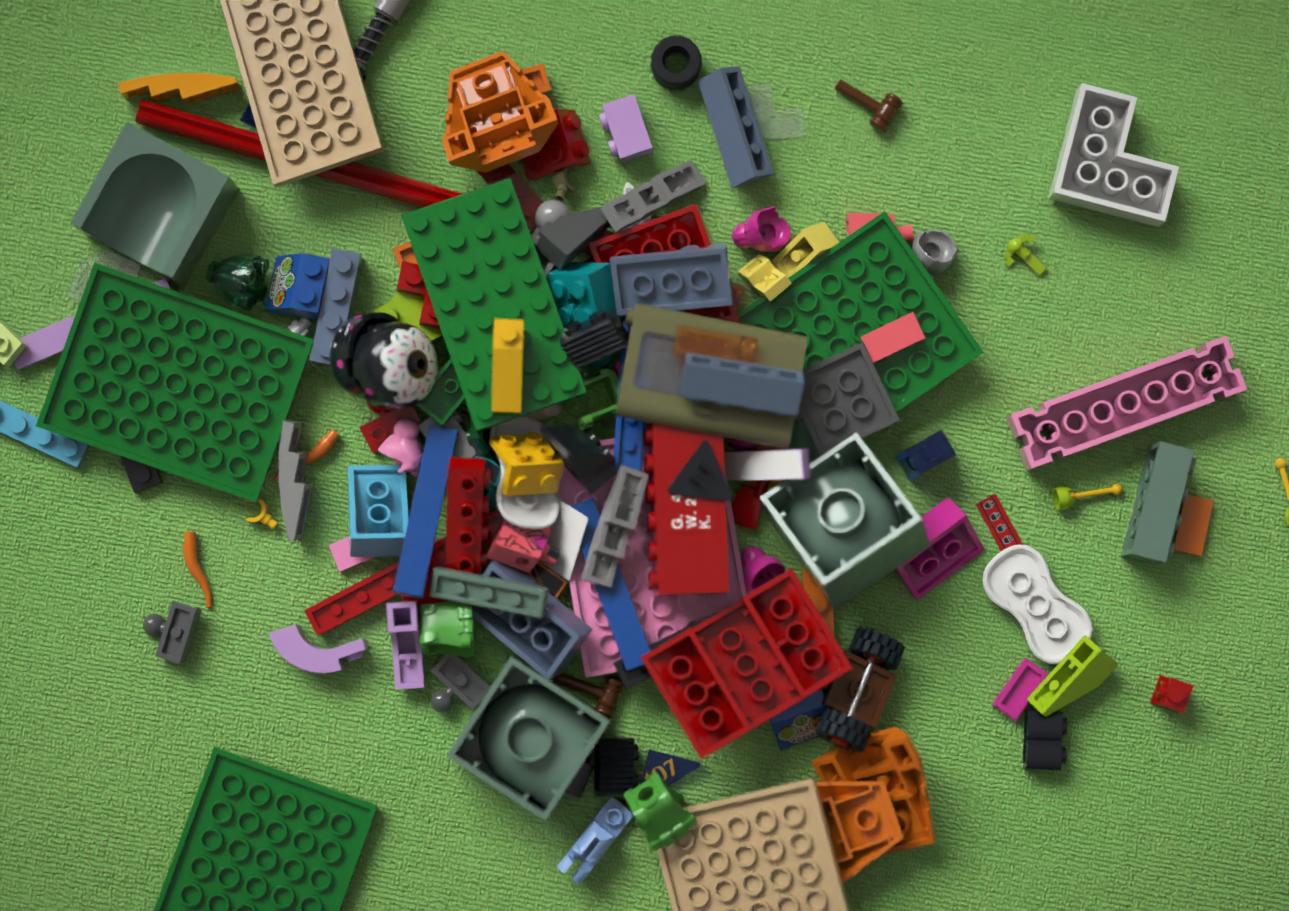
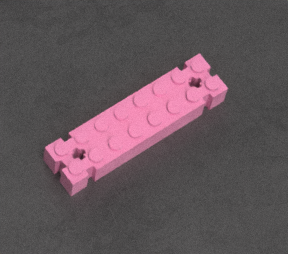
[1006,336,1247,471]

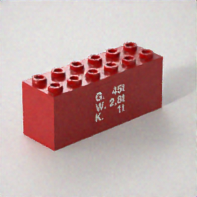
[644,422,729,596]

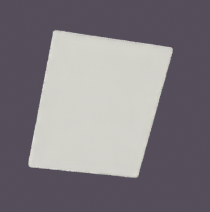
[539,499,588,581]

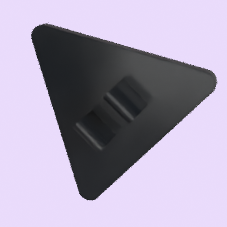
[668,440,732,501]

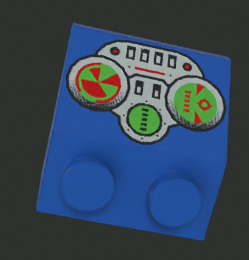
[264,253,330,322]
[769,689,828,751]

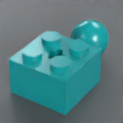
[546,262,624,368]

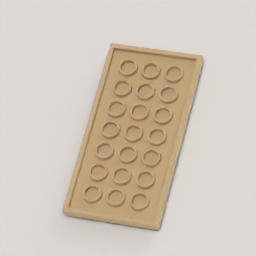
[220,0,384,188]

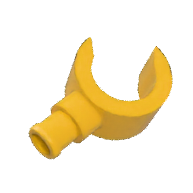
[243,498,278,530]

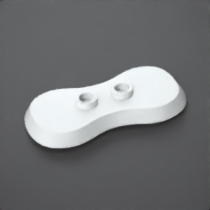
[490,416,560,529]
[983,544,1093,664]

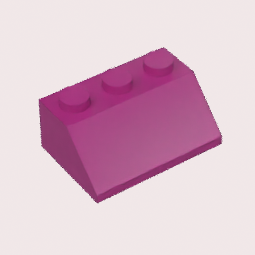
[893,497,985,601]

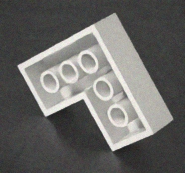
[1049,83,1179,227]

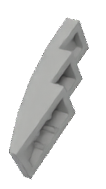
[600,160,706,232]
[279,420,313,541]
[581,466,649,588]

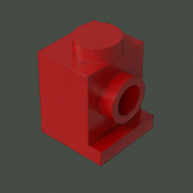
[1150,675,1194,713]

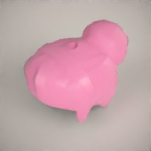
[378,419,424,477]

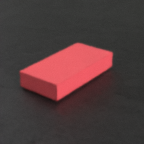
[861,312,925,363]

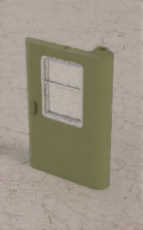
[615,303,807,449]

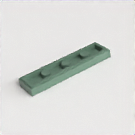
[430,566,549,619]

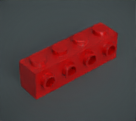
[445,457,490,575]

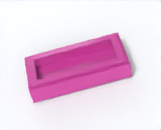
[991,658,1049,721]

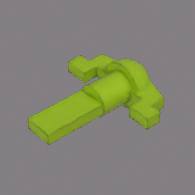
[1003,233,1046,276]

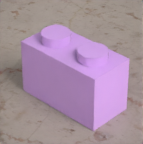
[599,94,653,164]

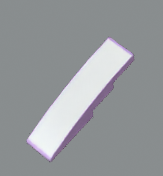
[724,449,810,481]

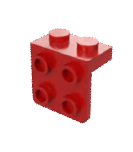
[521,109,591,181]

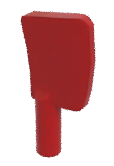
[731,480,770,529]

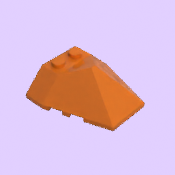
[443,51,558,172]
[811,727,936,854]
[786,781,904,883]

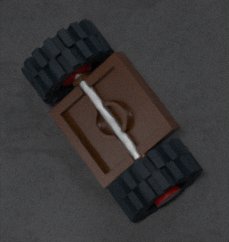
[815,627,905,753]

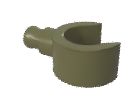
[552,167,579,202]

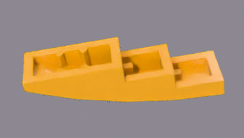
[118,73,241,105]

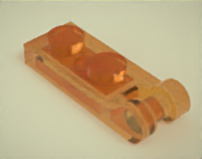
[672,325,758,364]

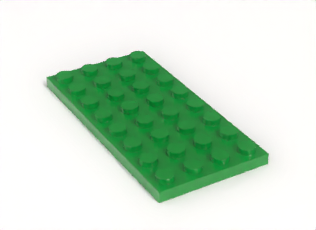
[401,178,587,432]

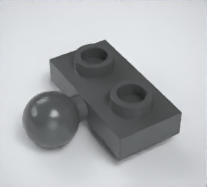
[143,601,202,665]
[431,654,491,713]

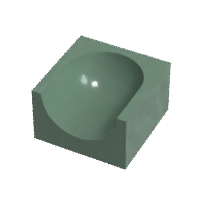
[71,122,239,288]
[760,432,930,610]
[447,656,610,821]

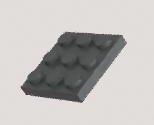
[798,342,900,456]

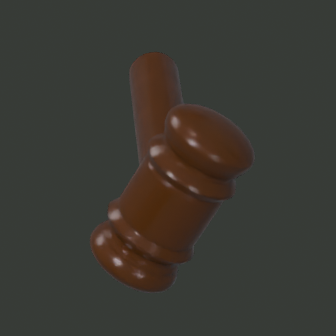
[835,79,903,132]
[553,673,623,717]

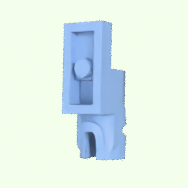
[557,797,634,885]

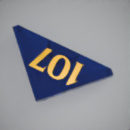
[640,749,701,785]

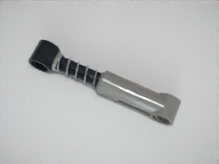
[353,0,410,82]

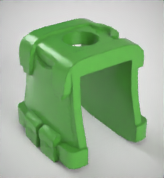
[574,369,619,432]
[419,601,476,658]
[623,772,697,851]

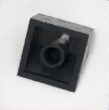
[540,426,618,494]

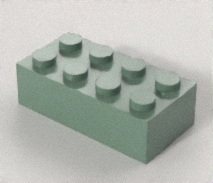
[1121,441,1196,565]

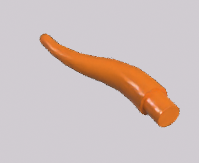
[273,429,340,481]
[182,532,212,609]

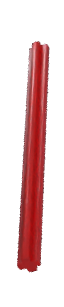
[135,99,462,208]

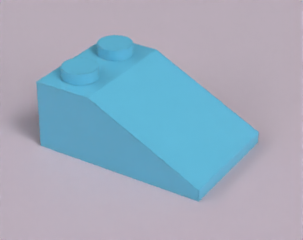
[348,465,409,557]

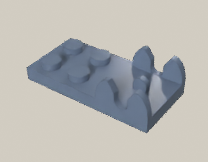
[610,242,733,316]

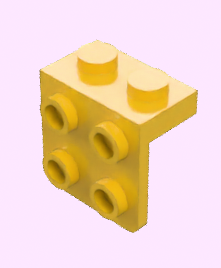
[489,432,564,496]

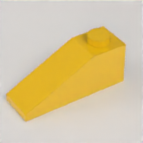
[492,319,525,413]

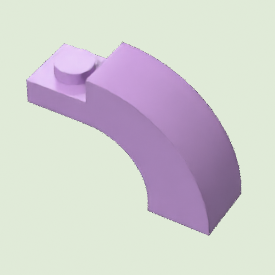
[386,601,425,690]
[269,624,369,673]

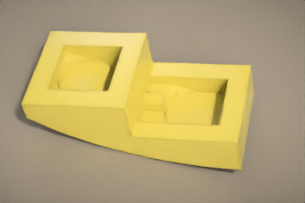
[738,254,792,302]

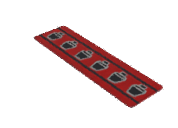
[976,494,1023,551]

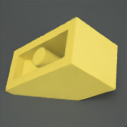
[771,222,839,278]

